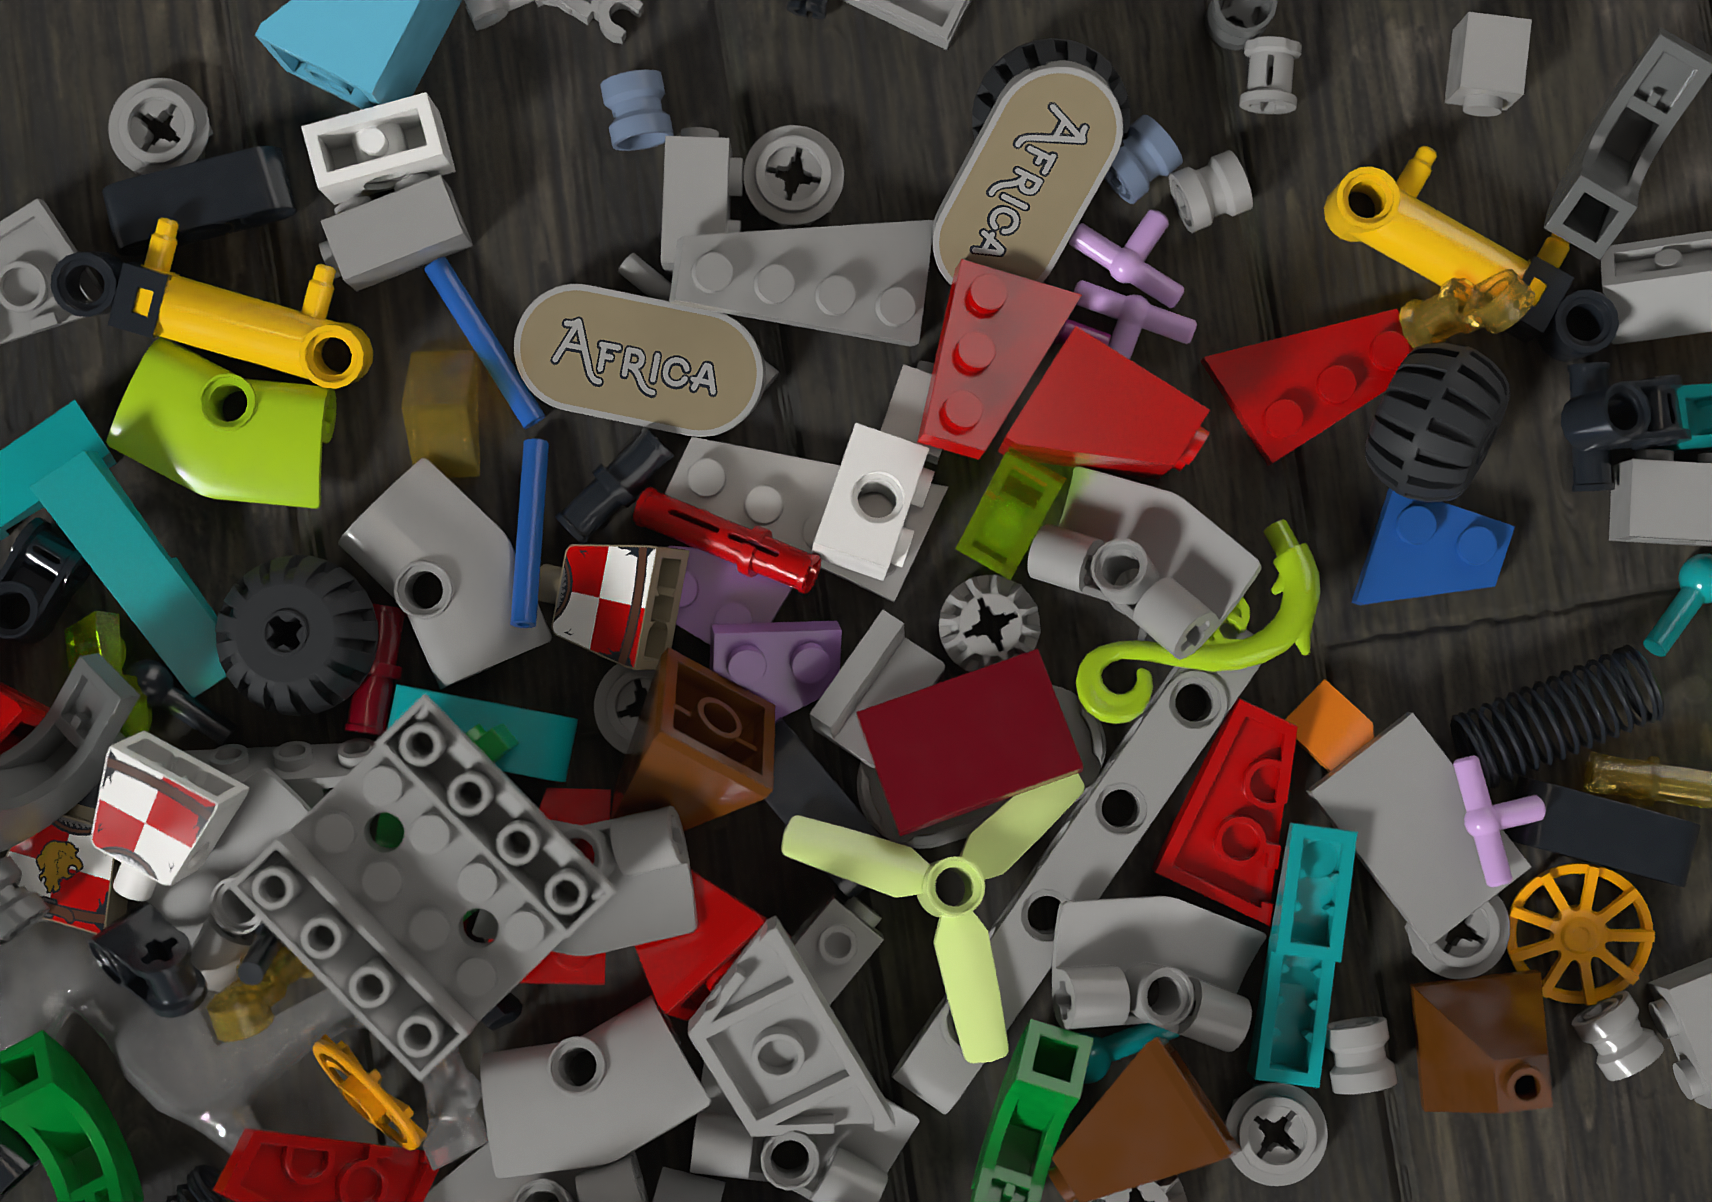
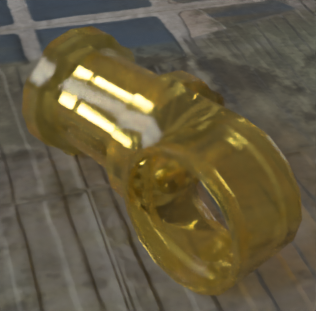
[1399,269,1536,349]
[206,947,315,1042]

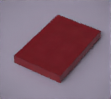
[856,649,1084,836]

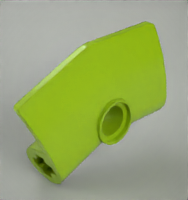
[106,337,336,509]

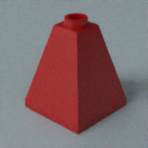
[634,869,791,1021]

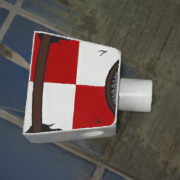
[90,731,250,901]

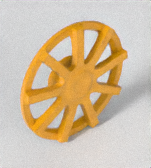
[1507,863,1655,1006]
[313,1033,427,1151]

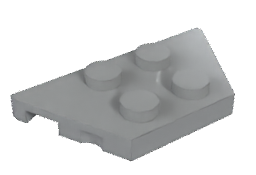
[688,916,895,1137]

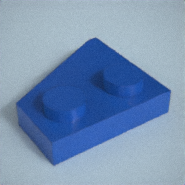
[1351,488,1515,605]

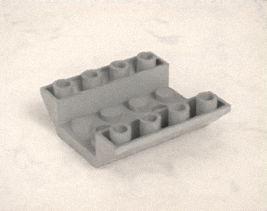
[228,694,617,1081]

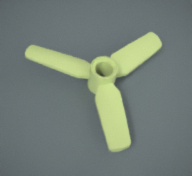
[781,774,1085,1063]

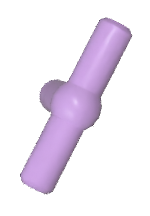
[1068,210,1184,308]
[1074,280,1197,359]
[1453,755,1546,887]

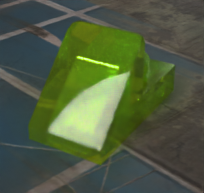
[955,447,1066,580]

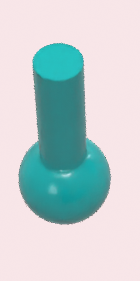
[1643,553,1712,657]
[1078,1023,1179,1084]

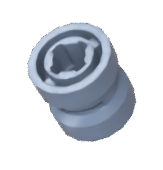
[600,69,674,151]
[1104,115,1183,204]

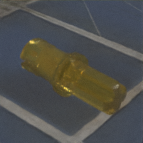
[1584,752,1712,808]

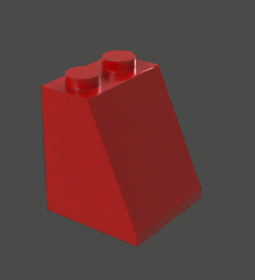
[997,326,1210,479]

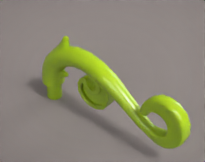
[1076,519,1320,724]

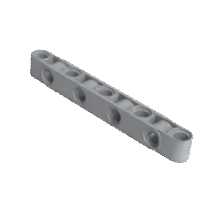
[891,623,1261,1115]

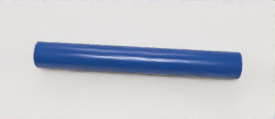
[424,257,546,429]
[510,439,549,628]

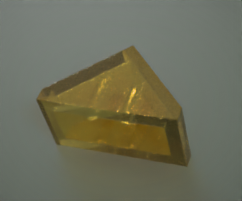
[401,350,480,478]

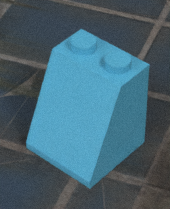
[255,0,462,109]

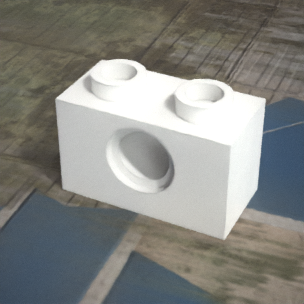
[301,92,456,205]
[811,423,935,581]

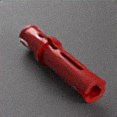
[633,487,822,594]

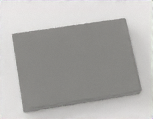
[1306,712,1531,946]

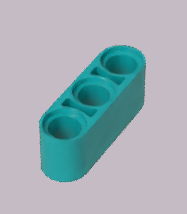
[387,684,578,782]

